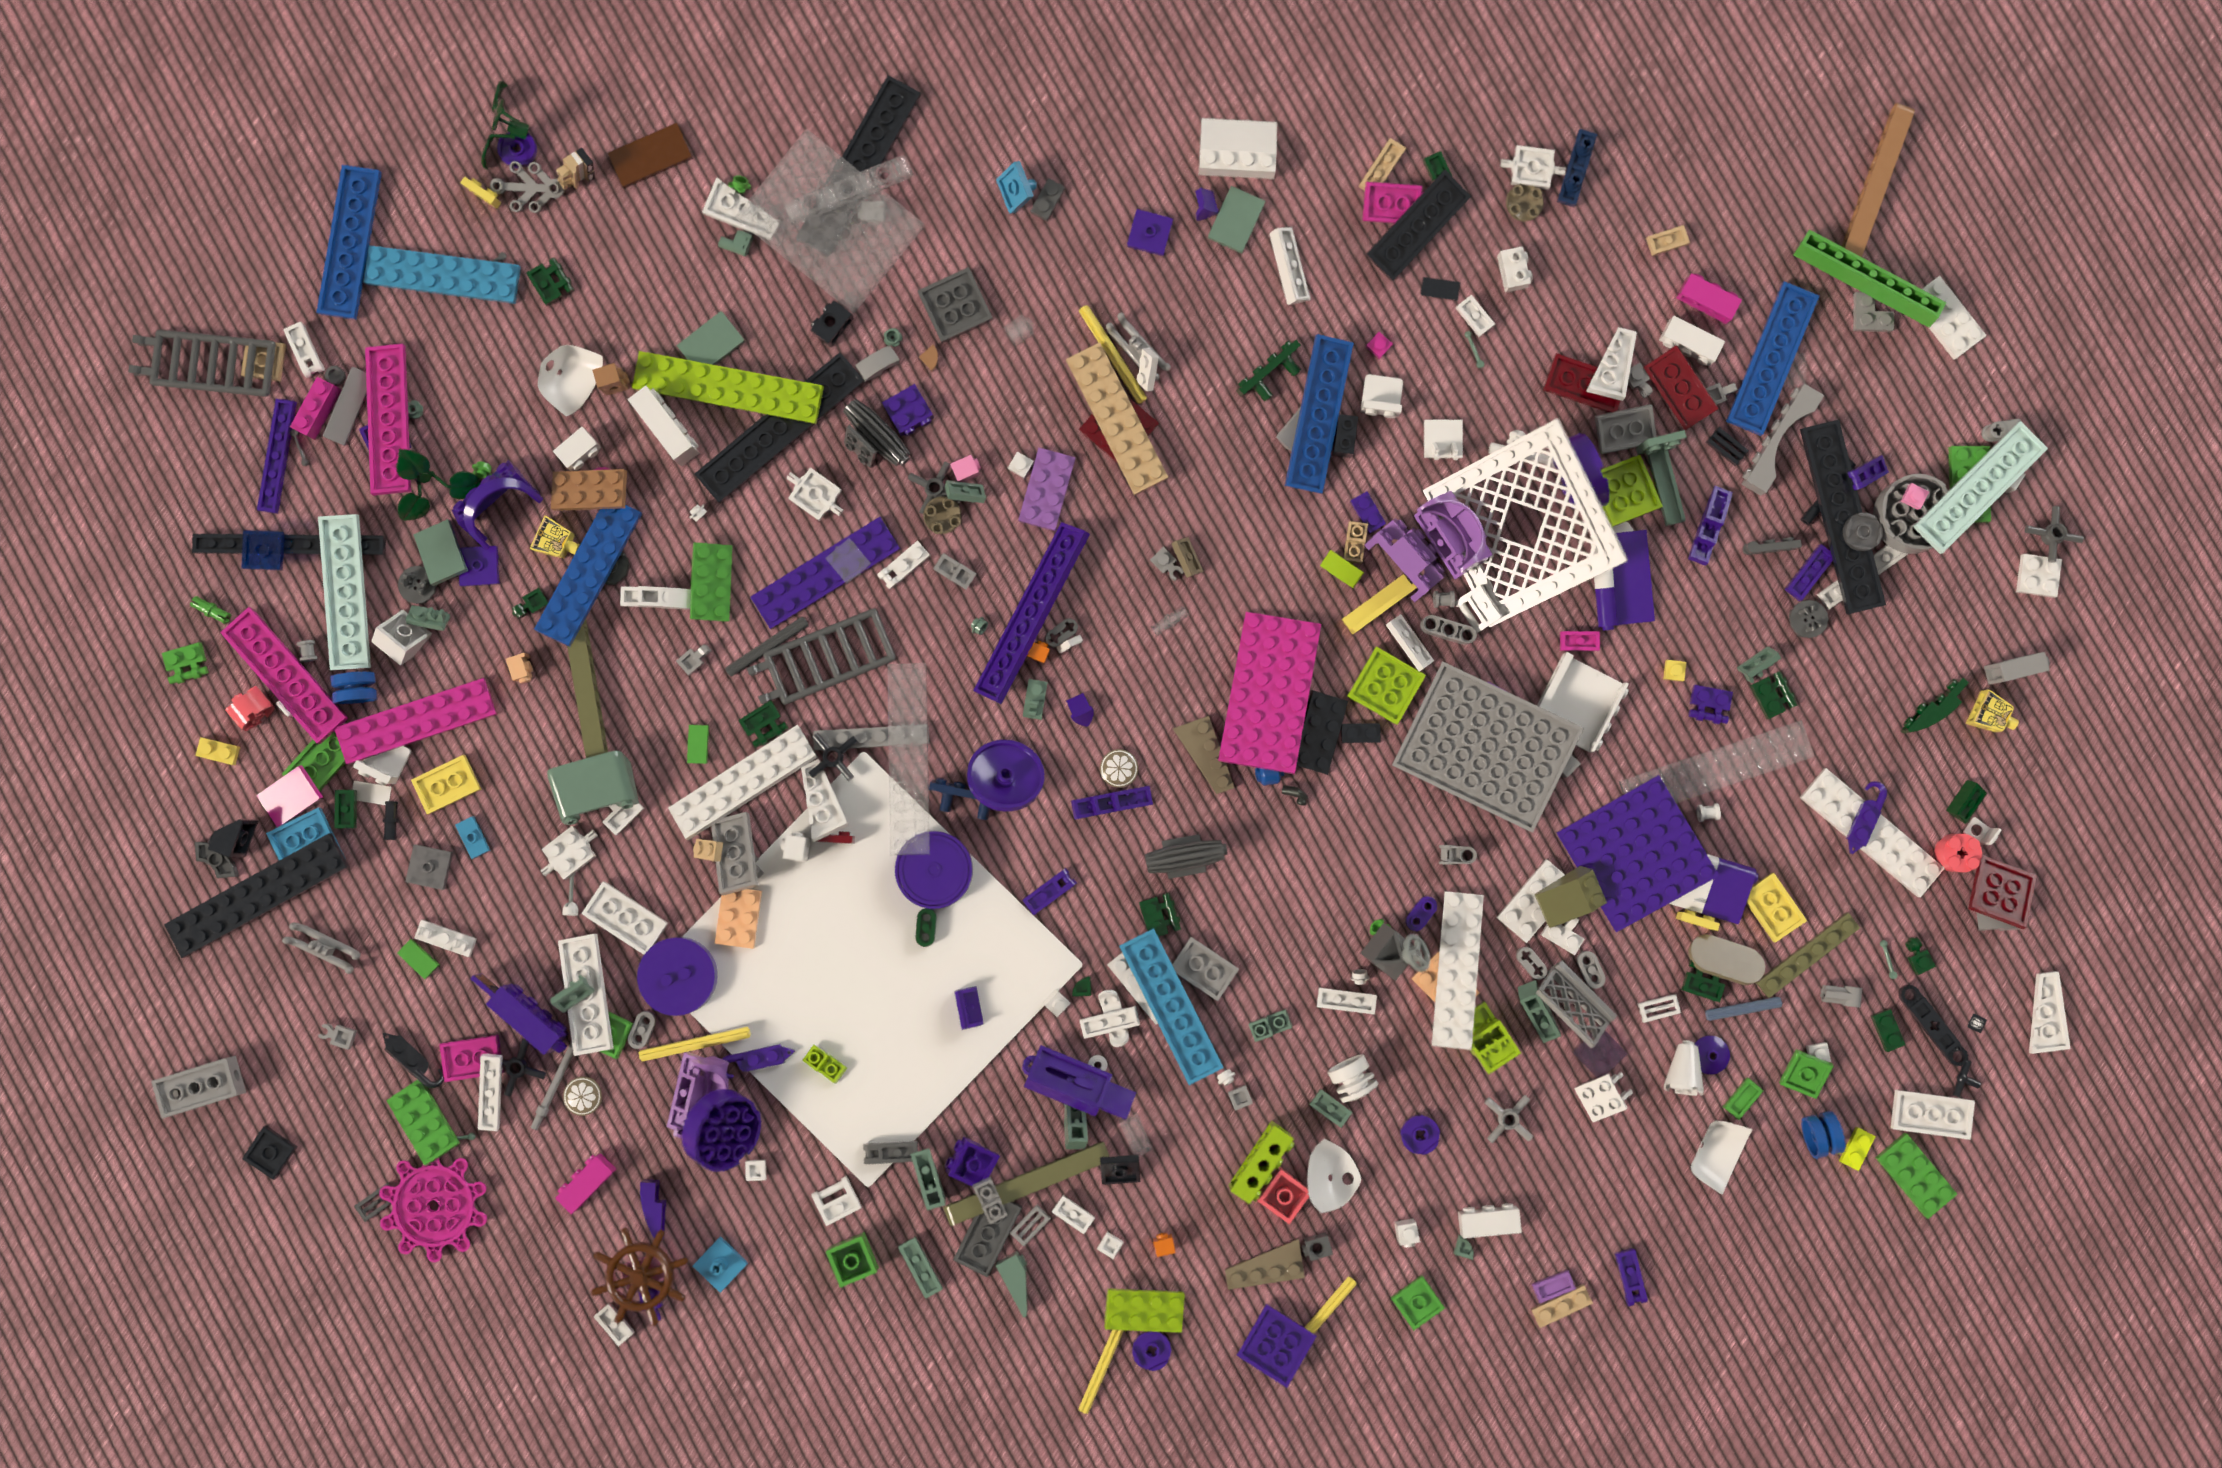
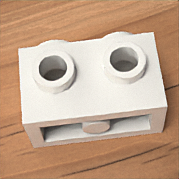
[1497,246,1533,293]
[553,427,601,471]
[781,832,811,861]

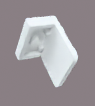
[1360,374,1403,418]
[353,746,411,786]

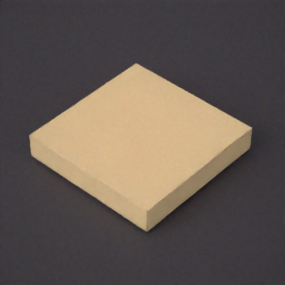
[241,342,286,382]

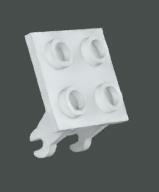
[1424,420,1463,460]
[1574,1072,1633,1122]

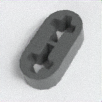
[1046,618,1078,648]

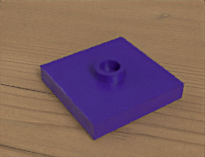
[1127,209,1173,256]
[459,546,500,587]

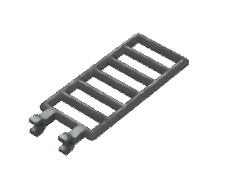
[128,329,276,397]
[747,608,896,705]

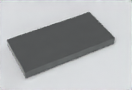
[953,1201,1023,1278]

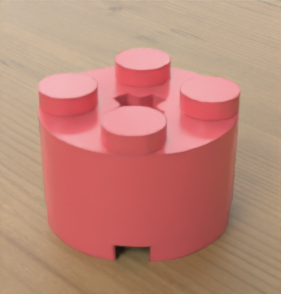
[225,686,275,731]
[1934,834,1982,872]

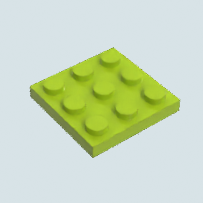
[1601,455,1663,527]
[1347,647,1426,725]

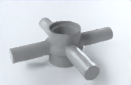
[1484,1095,1533,1144]

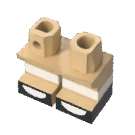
[556,147,595,190]

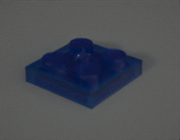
[241,530,285,571]

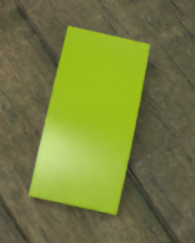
[1320,550,1365,588]
[802,1044,847,1084]

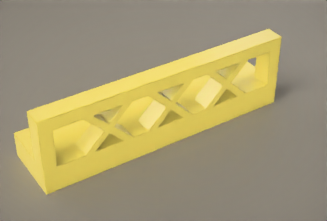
[1342,574,1417,635]

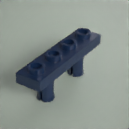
[1557,129,1597,207]
[929,778,990,820]

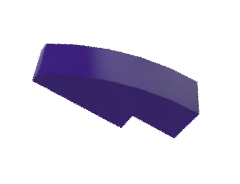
[640,1179,666,1240]

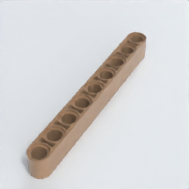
[1841,102,1915,257]

